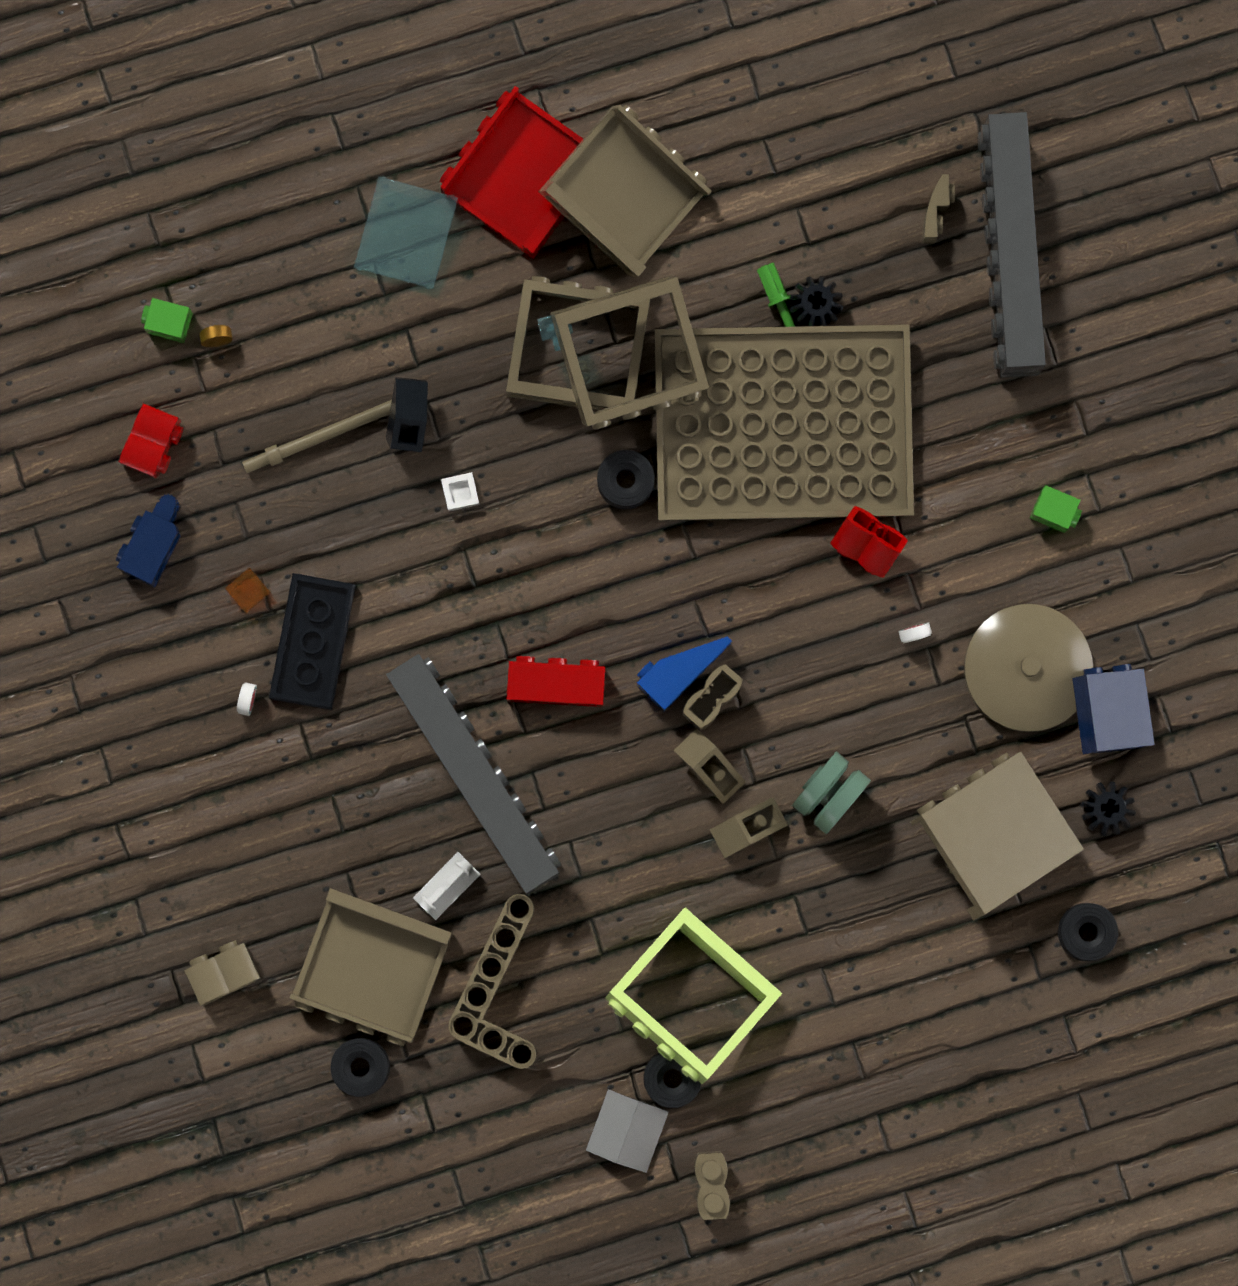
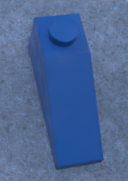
[637,636,732,712]

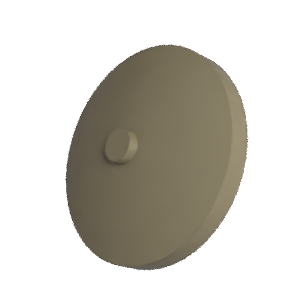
[964,604,1093,732]

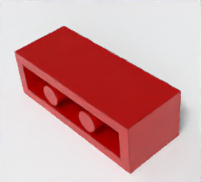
[507,656,605,707]

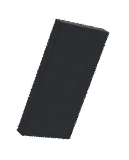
[269,573,356,711]

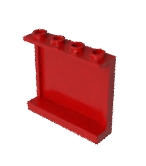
[440,86,583,259]

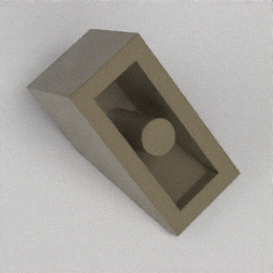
[673,729,746,804]
[710,797,788,858]

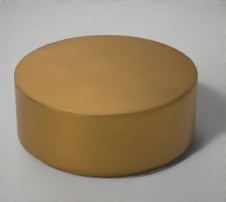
[200,325,233,347]

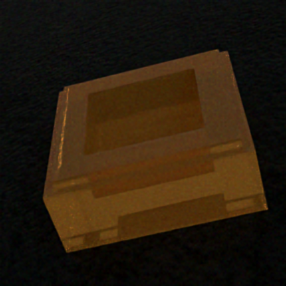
[225,568,271,613]

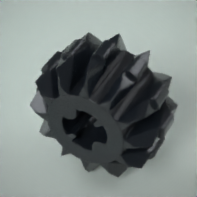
[790,276,843,326]
[1080,782,1136,836]

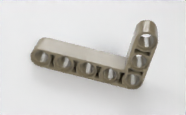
[448,894,537,1069]

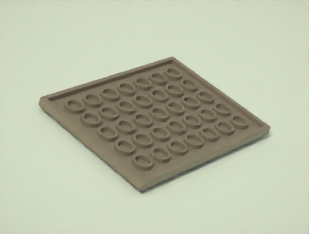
[655,325,914,521]

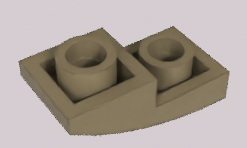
[922,174,955,244]

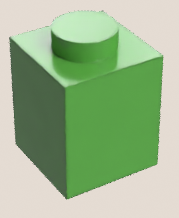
[141,298,193,343]
[1030,485,1082,533]

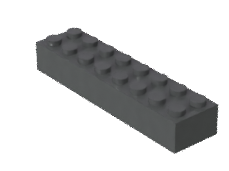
[977,112,1046,378]
[386,654,561,895]

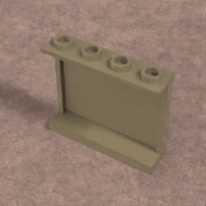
[538,105,712,277]
[910,751,1084,921]
[289,888,453,1046]

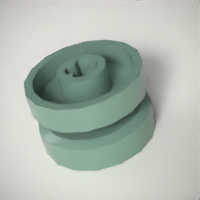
[791,751,871,834]

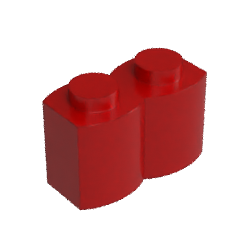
[118,403,184,479]
[830,506,908,578]

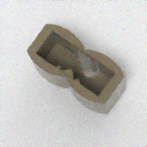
[682,664,743,730]
[184,940,261,1006]
[694,1151,730,1220]

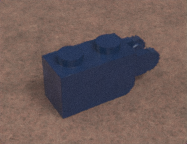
[116,494,181,588]

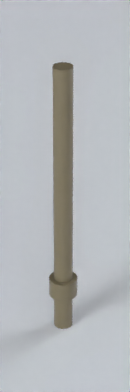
[242,400,392,473]

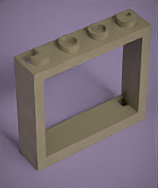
[550,275,709,429]
[506,276,650,411]

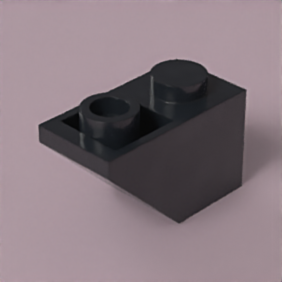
[386,377,428,452]

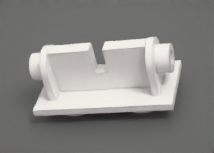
[413,852,481,920]

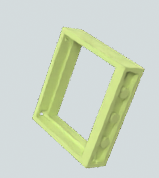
[605,908,782,1084]

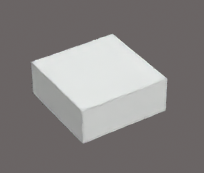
[441,472,479,512]

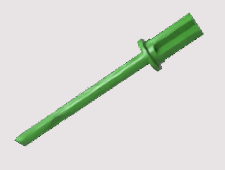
[757,262,795,327]

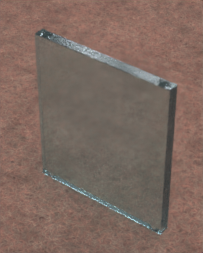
[354,176,458,289]

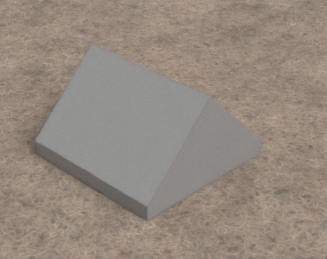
[586,1089,669,1173]

